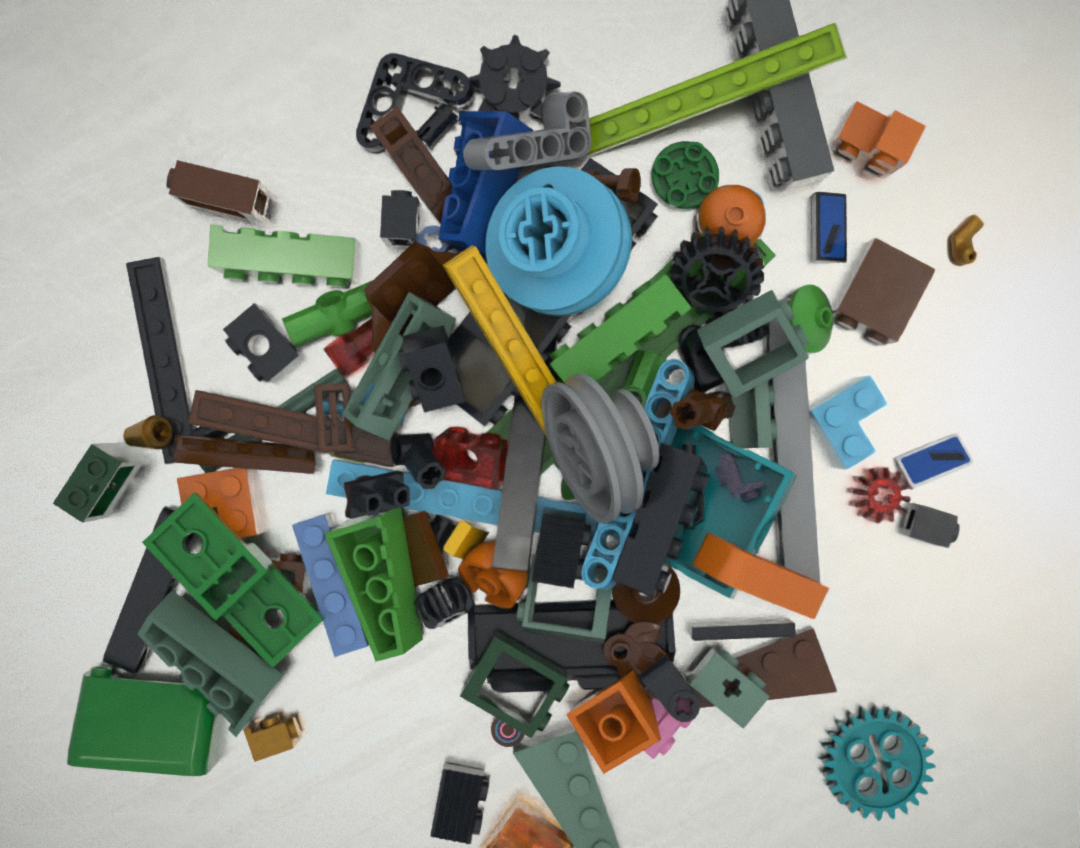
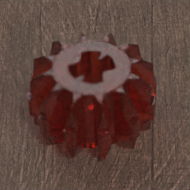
[851,466,911,524]

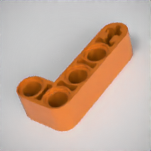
[692,532,830,619]

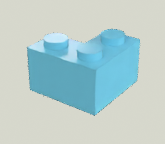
[809,375,888,470]

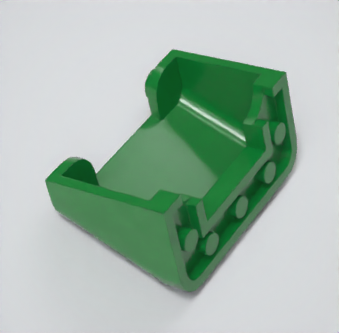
[67,666,221,776]

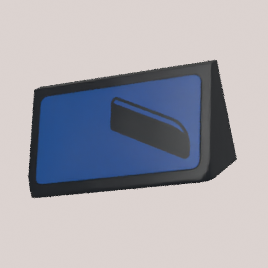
[812,192,847,263]

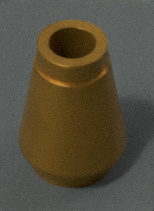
[123,415,173,450]

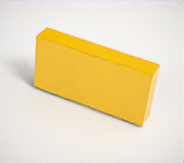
[443,520,489,559]

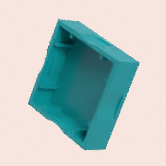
[609,410,797,599]

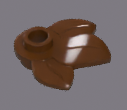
[603,621,671,686]

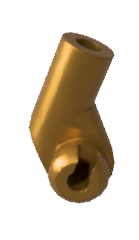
[951,214,985,265]

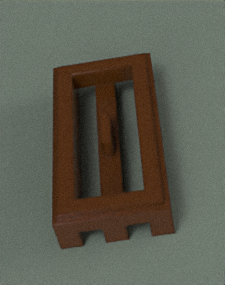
[314,383,354,455]

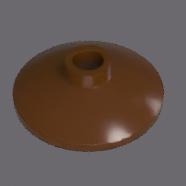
[612,566,681,623]

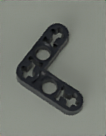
[356,53,474,152]

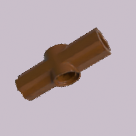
[670,389,736,431]

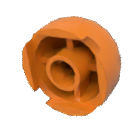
[697,184,766,247]
[458,541,529,609]

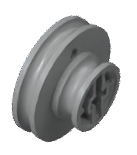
[541,373,659,524]

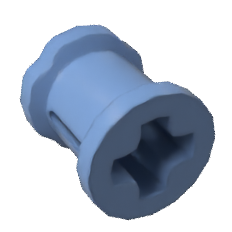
[418,225,450,252]

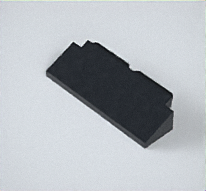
[468,601,676,693]

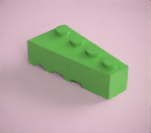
[325,508,423,662]

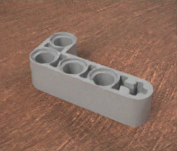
[463,91,591,171]

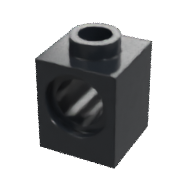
[902,502,960,549]

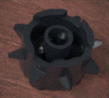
[468,35,561,119]

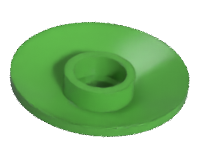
[790,284,833,353]

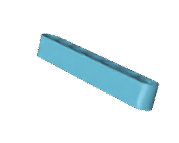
[581,359,695,590]

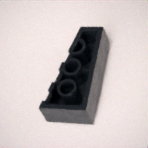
[613,442,710,599]

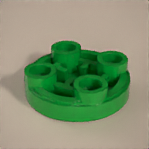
[650,141,719,211]

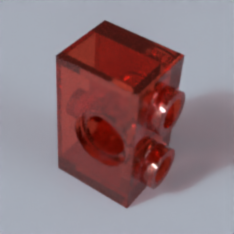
[434,427,509,490]

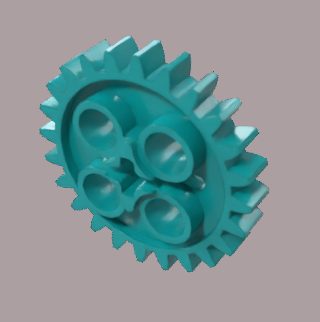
[822,707,936,821]

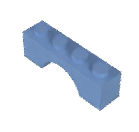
[292,512,369,657]

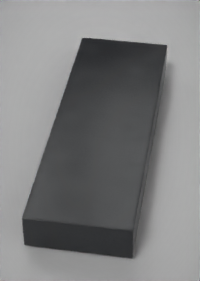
[688,619,796,641]

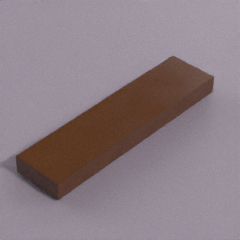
[173,435,316,474]

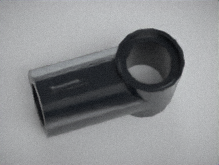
[390,433,446,489]

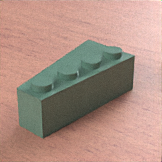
[138,590,283,737]
[513,725,621,848]

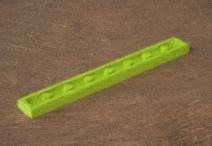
[586,22,848,157]

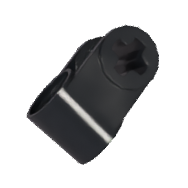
[678,324,725,393]
[638,654,700,722]

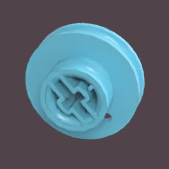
[486,167,632,316]

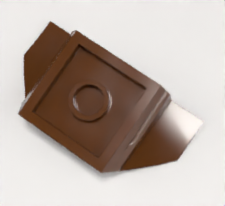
[364,242,460,353]

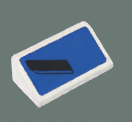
[895,432,975,490]

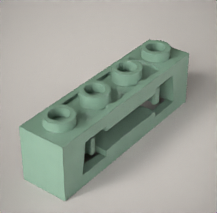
[342,292,456,441]

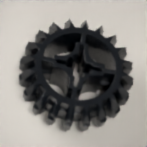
[669,226,764,319]

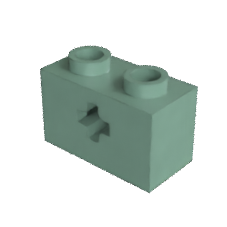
[686,648,770,729]

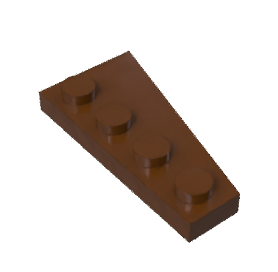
[685,627,838,708]

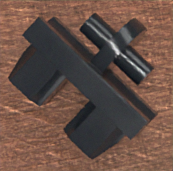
[344,470,410,519]

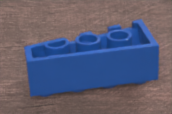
[438,111,533,257]

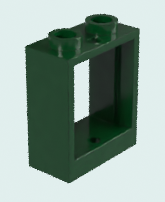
[53,443,141,523]
[460,630,570,738]

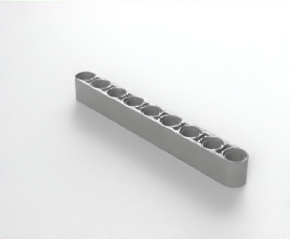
[765,298,820,582]

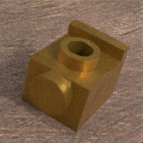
[243,715,301,762]

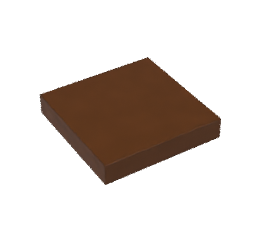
[403,510,449,587]

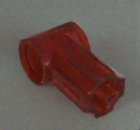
[323,318,375,378]

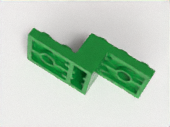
[142,493,325,668]

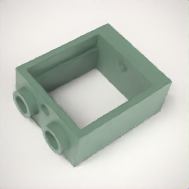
[697,290,810,398]
[516,558,612,644]

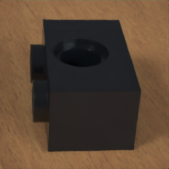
[223,303,303,383]
[398,325,465,413]

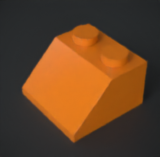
[566,670,661,774]

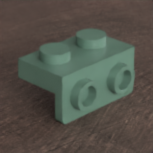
[729,381,777,448]

